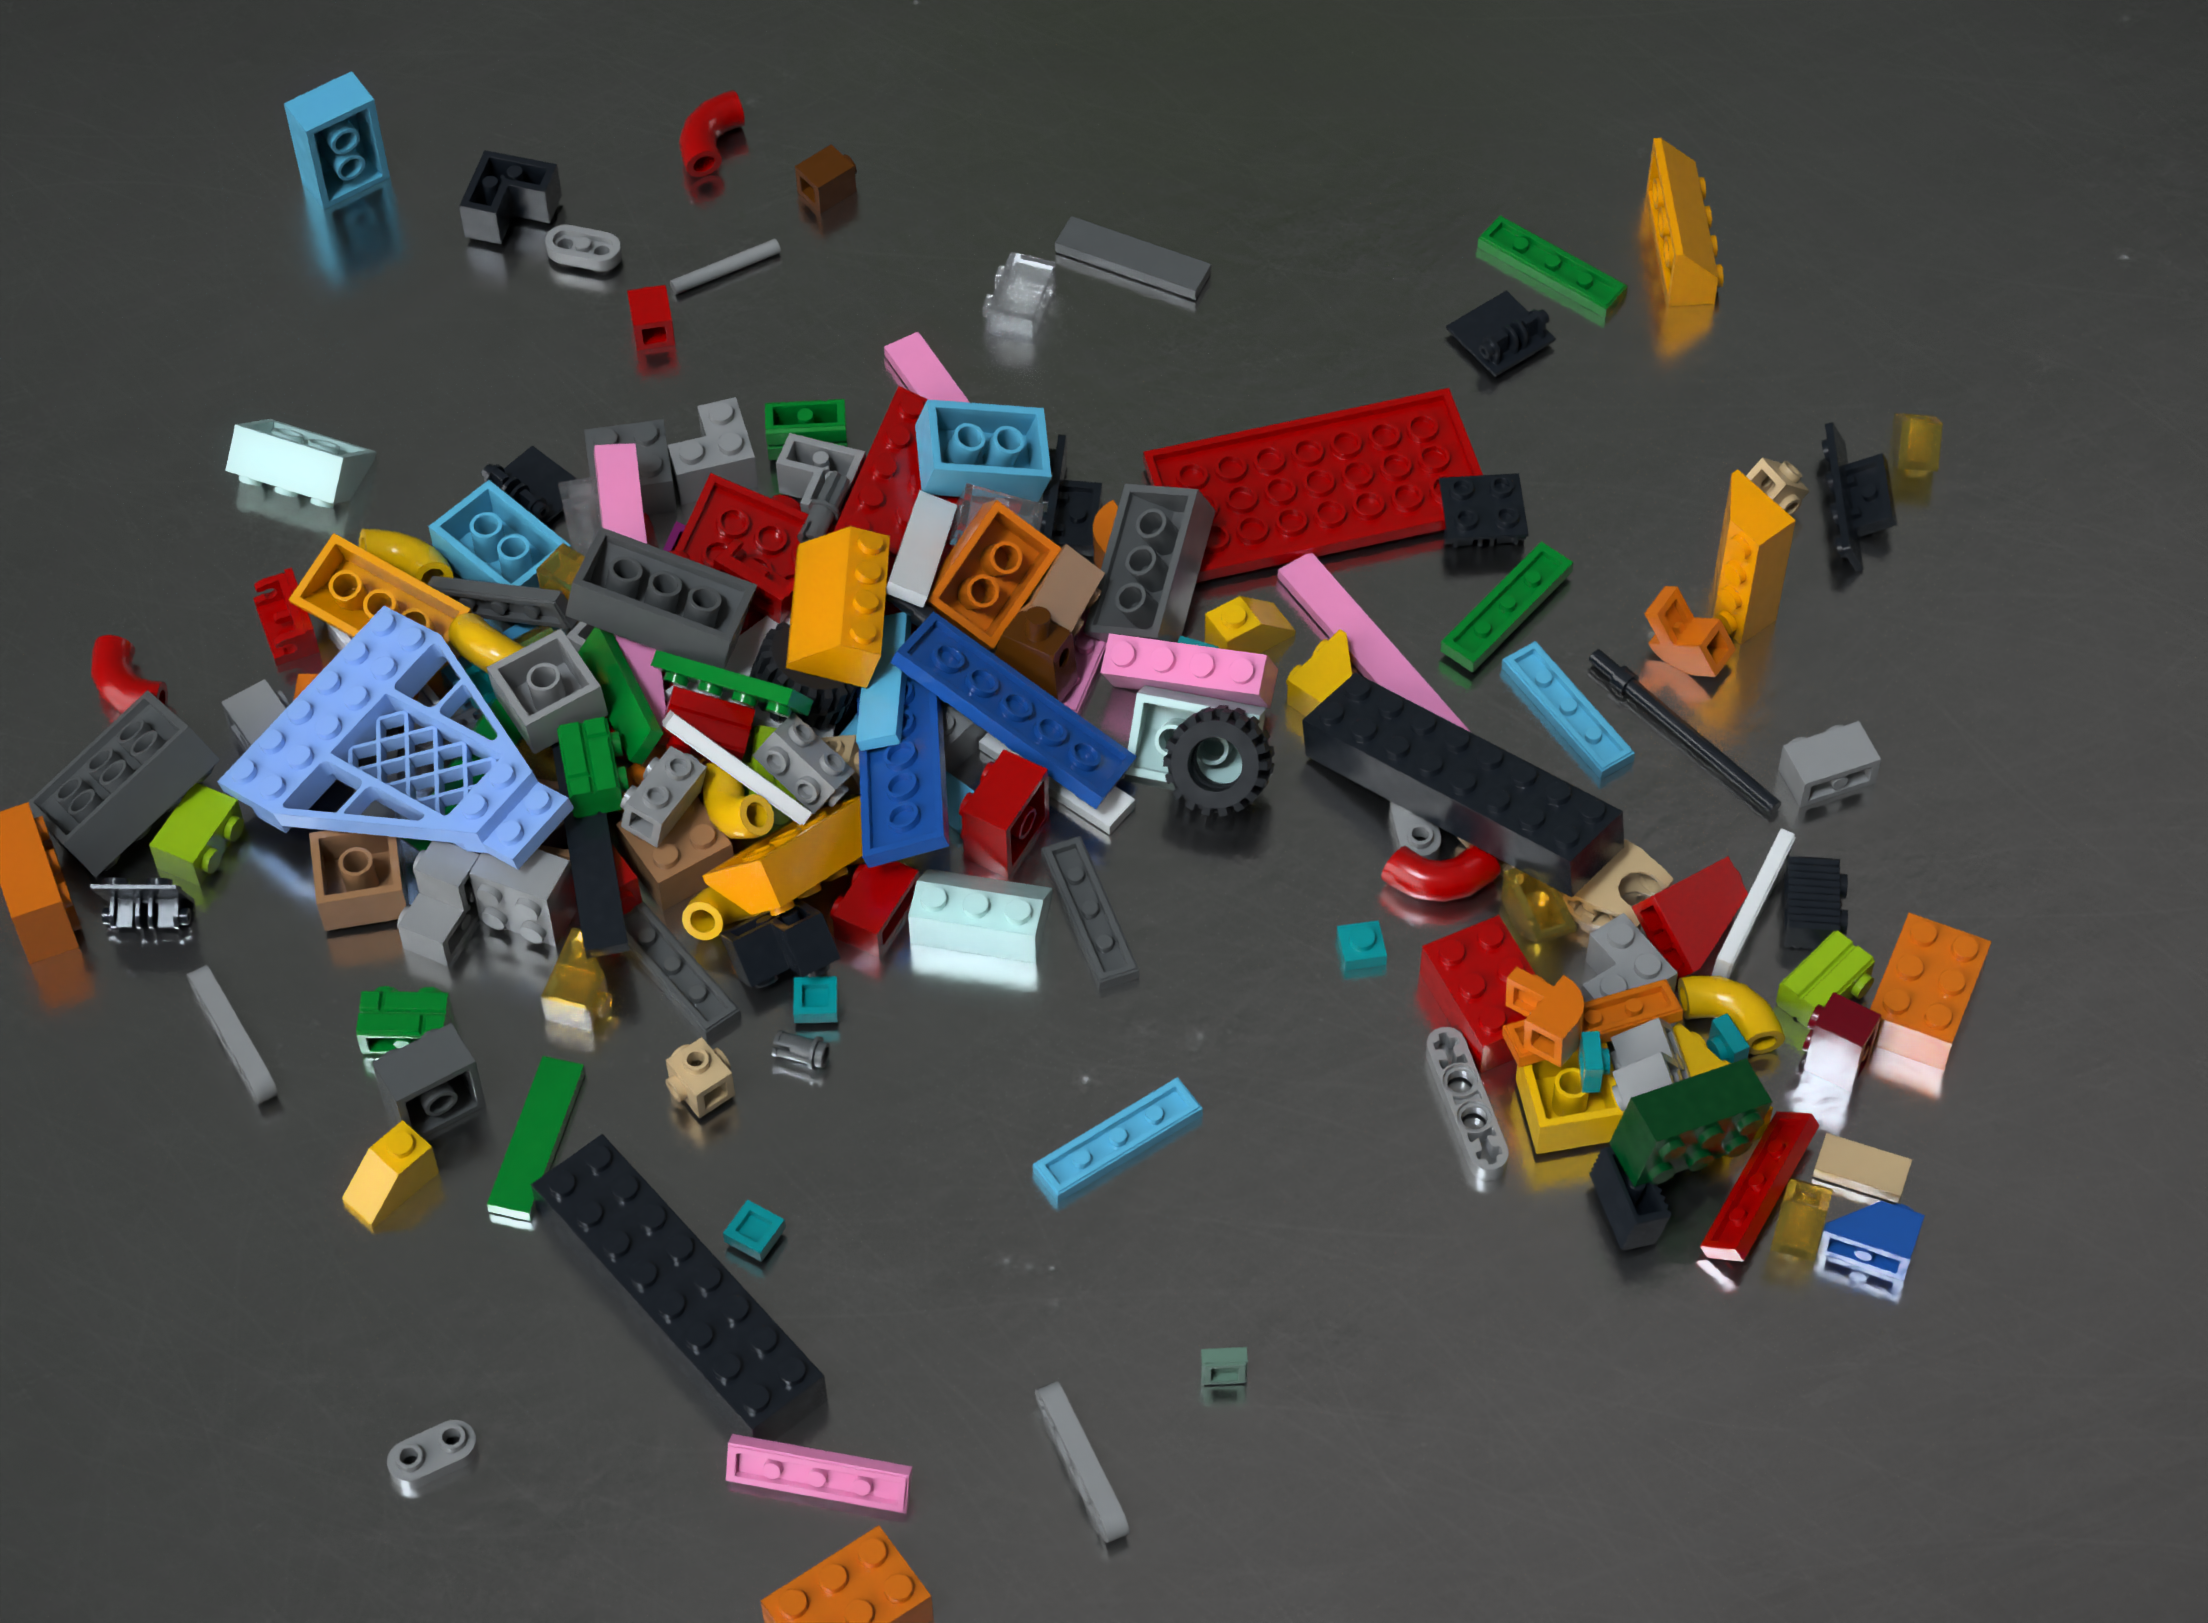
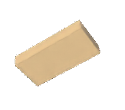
[1813,1133,1912,1204]

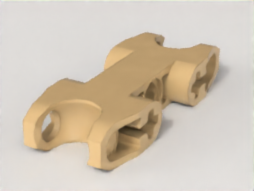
[1457,837,1674,931]

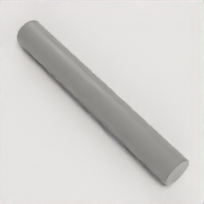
[670,239,781,295]

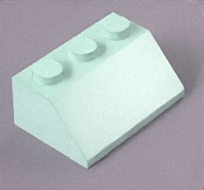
[225,419,377,508]
[1125,685,1266,783]
[908,869,1053,963]

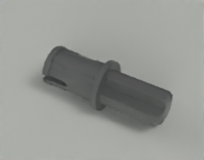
[797,472,850,543]

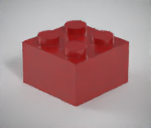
[959,749,1050,878]

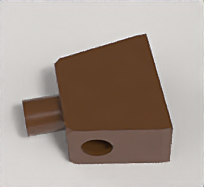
[995,606,1078,702]

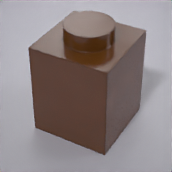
[795,144,857,214]

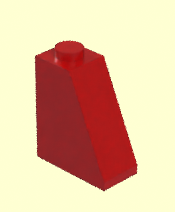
[1631,856,1748,981]

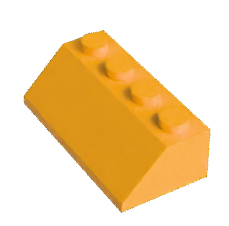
[1646,138,1724,307]
[1713,469,1796,645]
[786,526,890,688]
[289,533,473,674]
[702,796,864,916]

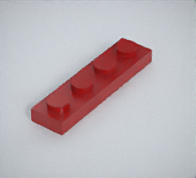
[1700,1111,1820,1261]

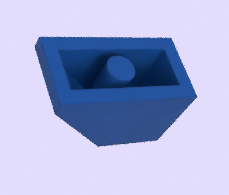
[1817,1201,1925,1281]

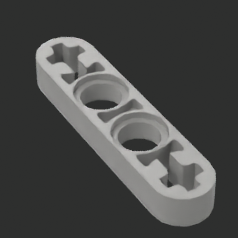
[186,965,279,1104]
[1426,1027,1509,1181]
[1035,1381,1129,1543]

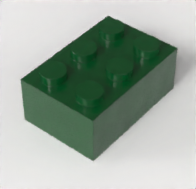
[1609,1058,1773,1187]

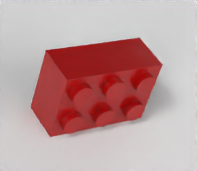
[1420,915,1536,1074]

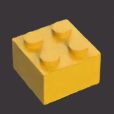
[1516,1043,1624,1154]

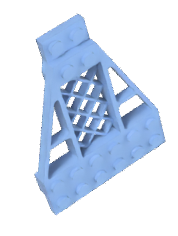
[217,606,574,870]

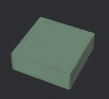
[1201,1347,1248,1385]

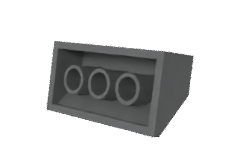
[1083,484,1216,643]
[565,527,757,669]

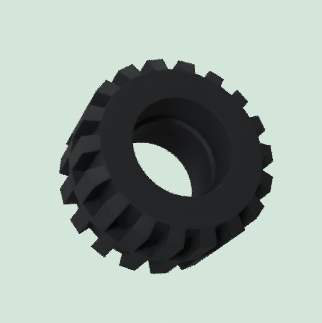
[749,622,858,731]
[1163,705,1275,816]

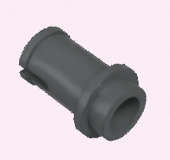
[772,1030,830,1070]

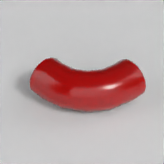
[679,90,745,177]
[91,635,168,714]
[1381,844,1501,902]

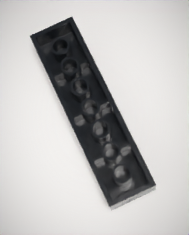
[1302,673,1624,898]
[531,1133,828,1441]

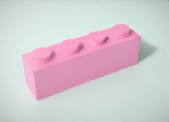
[1100,633,1278,709]

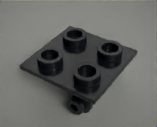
[1446,290,1556,377]
[481,445,588,525]
[1439,473,1529,548]
[90,877,194,929]

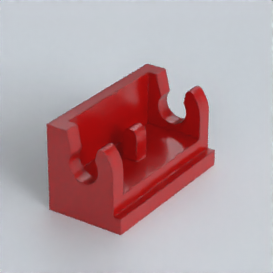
[713,539,795,624]
[253,567,320,666]

